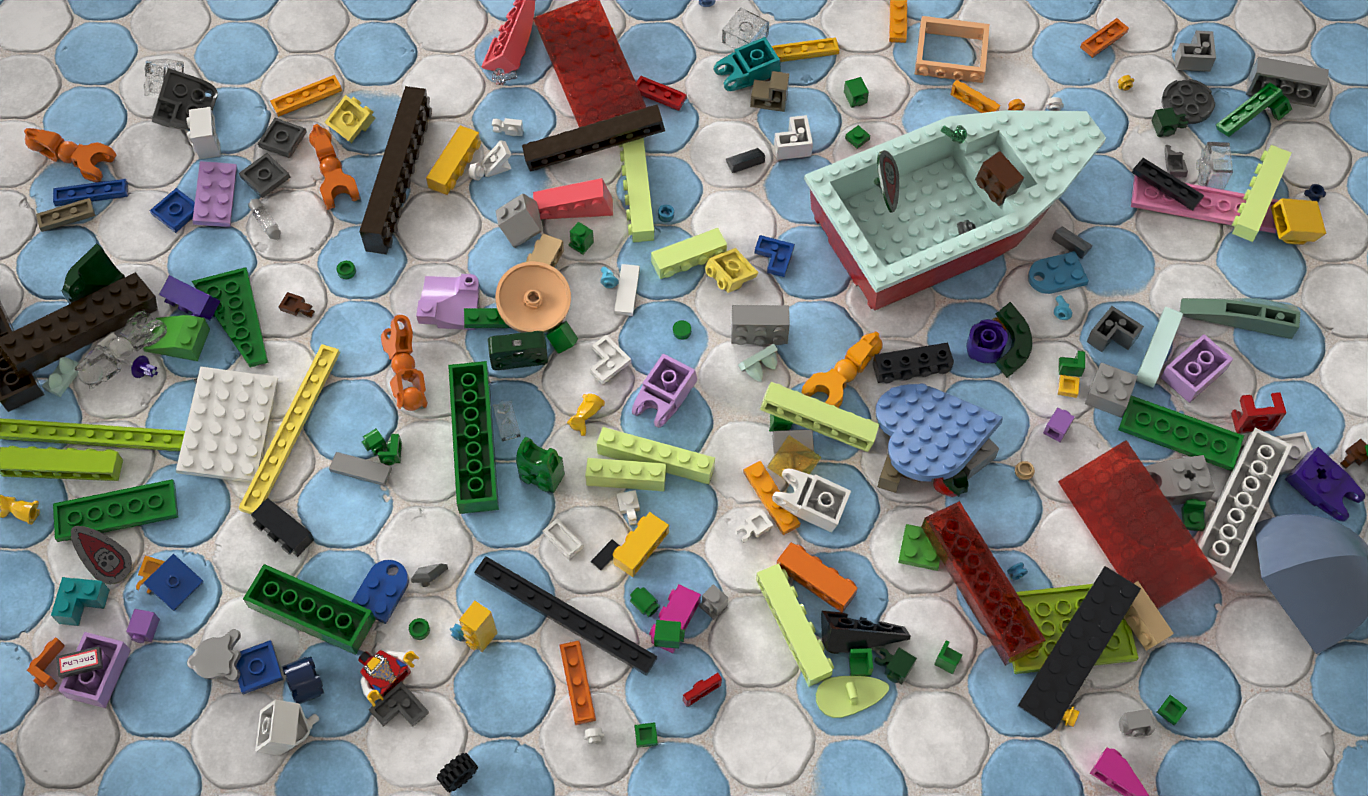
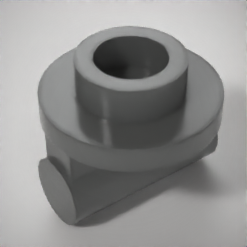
[957,220,976,235]

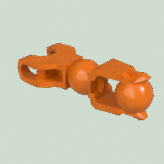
[309,124,361,210]
[24,128,117,183]
[381,315,428,411]

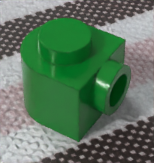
[361,428,387,456]

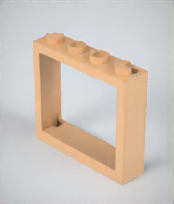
[914,16,990,83]

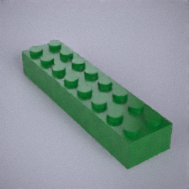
[448,361,499,514]

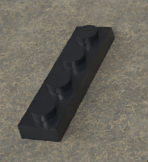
[1132,158,1204,211]

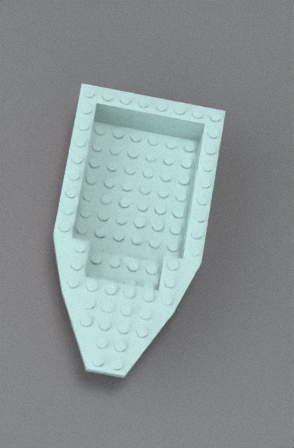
[804,110,1106,311]

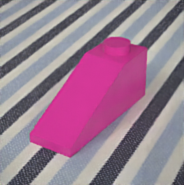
[1090,747,1149,796]

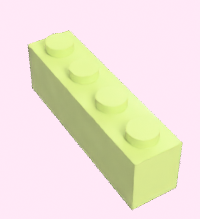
[651,228,727,279]
[585,458,666,491]

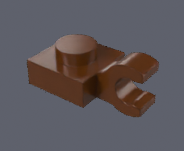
[278,292,315,318]
[1340,439,1368,469]

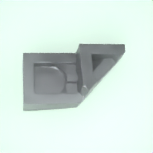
[1165,145,1188,177]

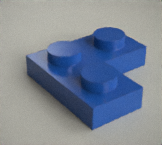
[754,235,795,277]

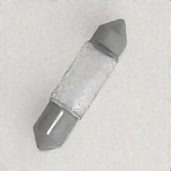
[248,199,281,240]

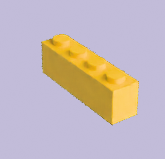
[426,125,481,195]

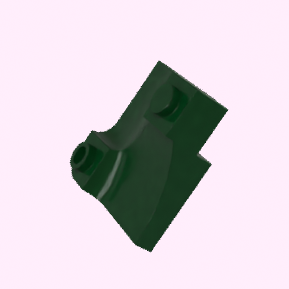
[61,243,125,304]

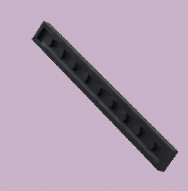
[474,556,657,676]

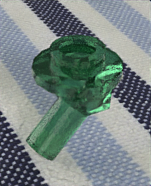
[941,125,967,144]

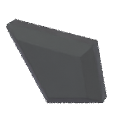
[411,563,448,587]

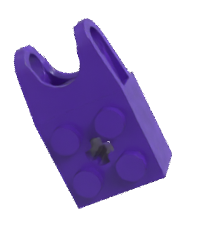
[1285,447,1365,522]

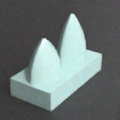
[738,344,778,382]
[42,357,83,397]

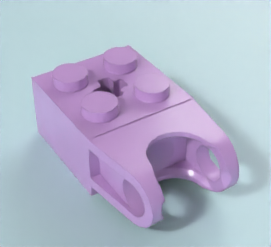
[632,354,697,428]

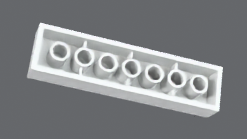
[1188,428,1292,582]

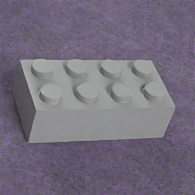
[1246,56,1329,108]

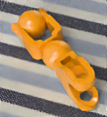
[801,332,883,408]

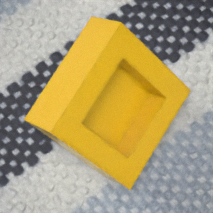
[1058,375,1080,398]

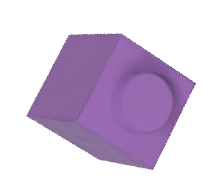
[1043,407,1074,442]
[126,609,160,643]

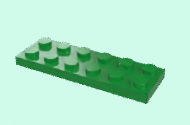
[1118,395,1244,471]
[53,479,178,542]

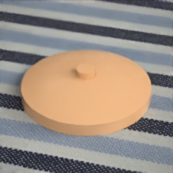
[495,261,571,333]

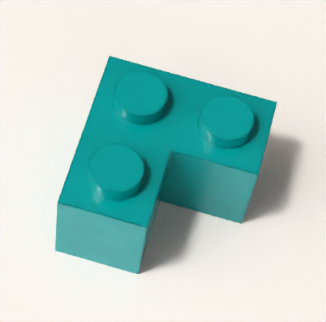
[51,577,110,626]

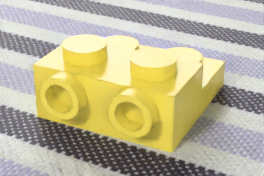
[324,95,375,143]
[705,248,759,293]

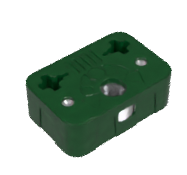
[488,331,548,370]

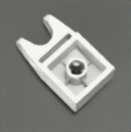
[772,469,851,533]

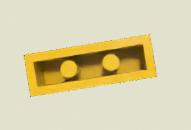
[613,512,669,577]
[459,600,497,652]

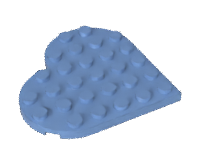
[876,383,1003,482]

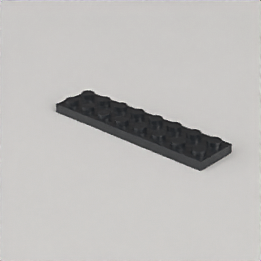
[1017,566,1142,730]

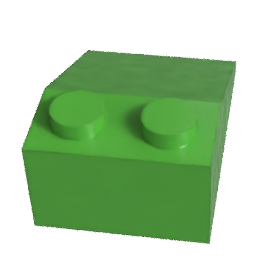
[143,315,210,361]

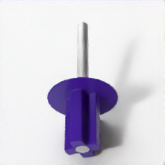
[115,355,158,378]

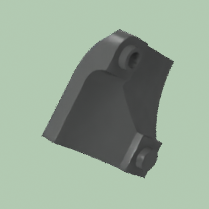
[152,68,218,130]

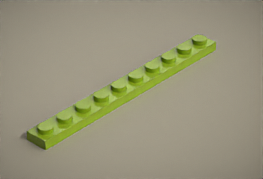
[0,418,185,451]

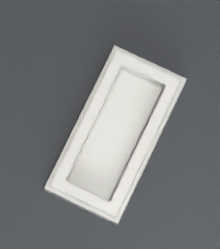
[542,518,584,560]

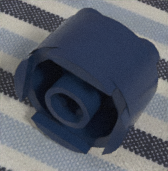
[282,656,324,704]

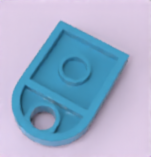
[1028,251,1089,294]

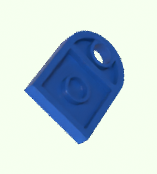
[351,560,409,624]

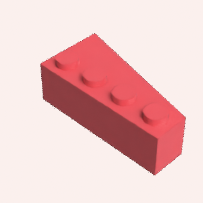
[533,178,613,220]

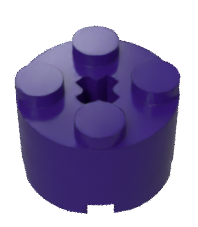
[966,319,1008,363]

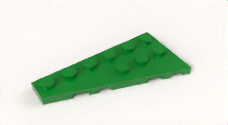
[192,267,269,367]

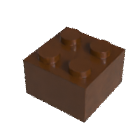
[975,151,1024,206]

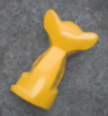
[567,394,605,436]
[0,495,40,525]

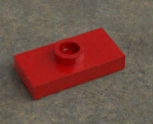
[683,673,722,707]

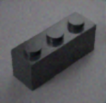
[251,498,314,557]

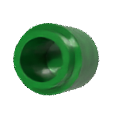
[630,587,660,617]

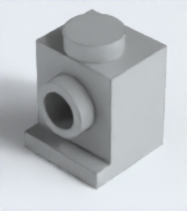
[699,584,728,620]
[1119,709,1155,737]

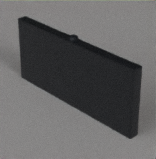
[591,539,620,570]

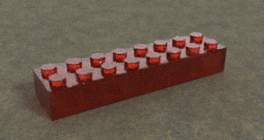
[921,501,1046,666]

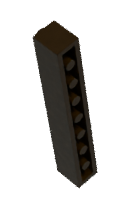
[522,104,665,172]

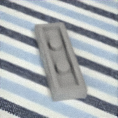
[329,452,392,486]

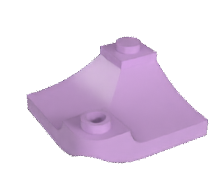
[416,274,480,330]

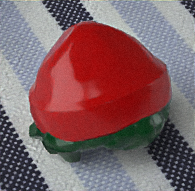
[933,469,969,497]

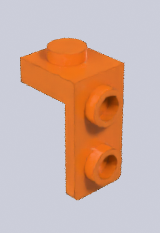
[27,637,65,690]

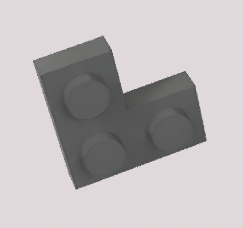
[368,682,429,727]

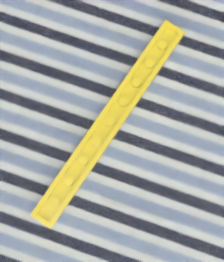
[238,344,340,514]

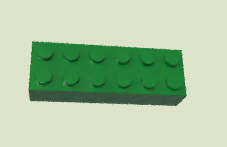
[243,564,376,655]

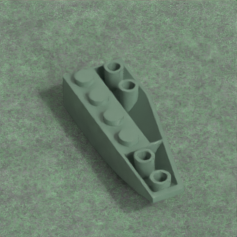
[1180,298,1301,339]

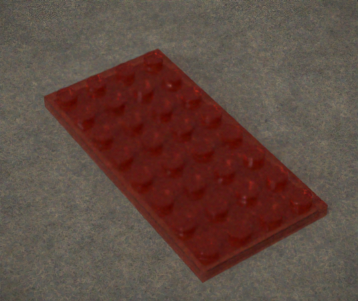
[533,0,646,127]
[1058,440,1217,609]

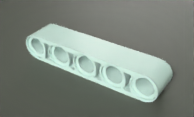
[1136,306,1183,388]

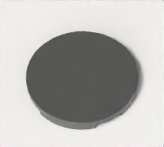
[1162,79,1215,124]

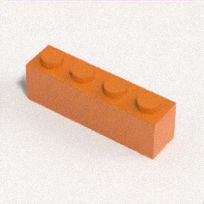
[777,542,858,613]

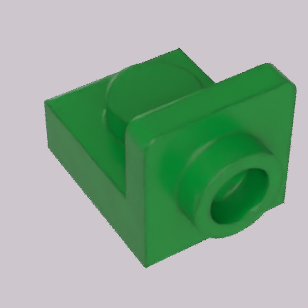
[378,434,402,465]
[1181,499,1206,531]

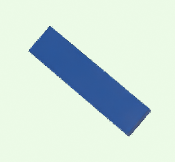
[53,179,128,206]

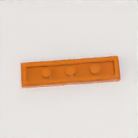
[559,640,596,725]

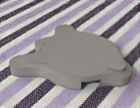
[187,629,241,681]

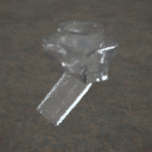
[492,68,517,85]

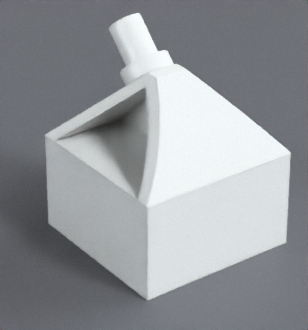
[255,699,319,756]

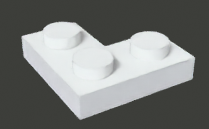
[590,335,631,385]

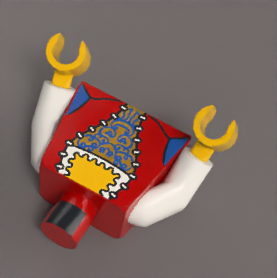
[358,650,419,707]

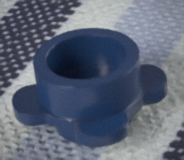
[1304,184,1326,202]

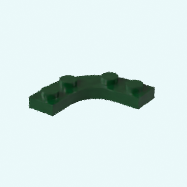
[995,302,1032,378]

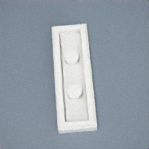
[614,264,640,316]

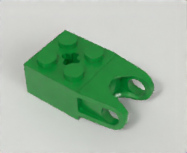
[516,437,565,493]

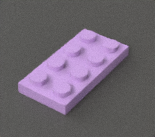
[193,161,237,227]

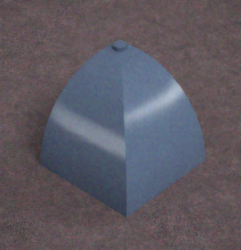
[1255,514,1368,654]

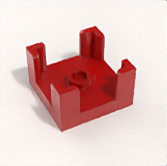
[1231,392,1287,433]

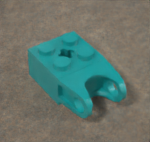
[713,37,781,91]

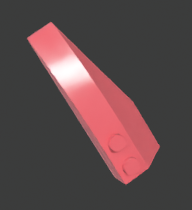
[481,0,535,74]

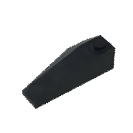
[821,611,911,654]

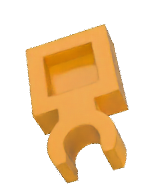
[136,555,165,594]

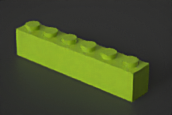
[0,446,123,481]

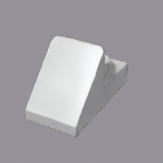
[480,140,512,177]

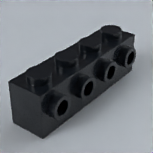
[872,342,954,383]

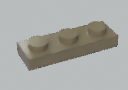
[36,198,96,232]

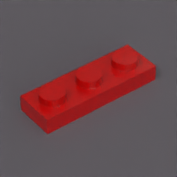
[633,76,687,111]

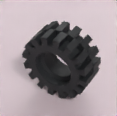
[436,753,478,793]

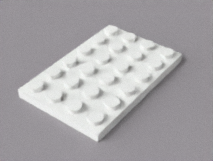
[176,367,278,483]

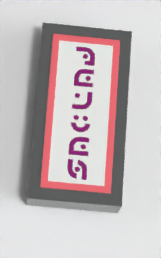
[56,646,103,679]

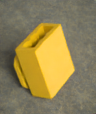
[1270,198,1327,245]

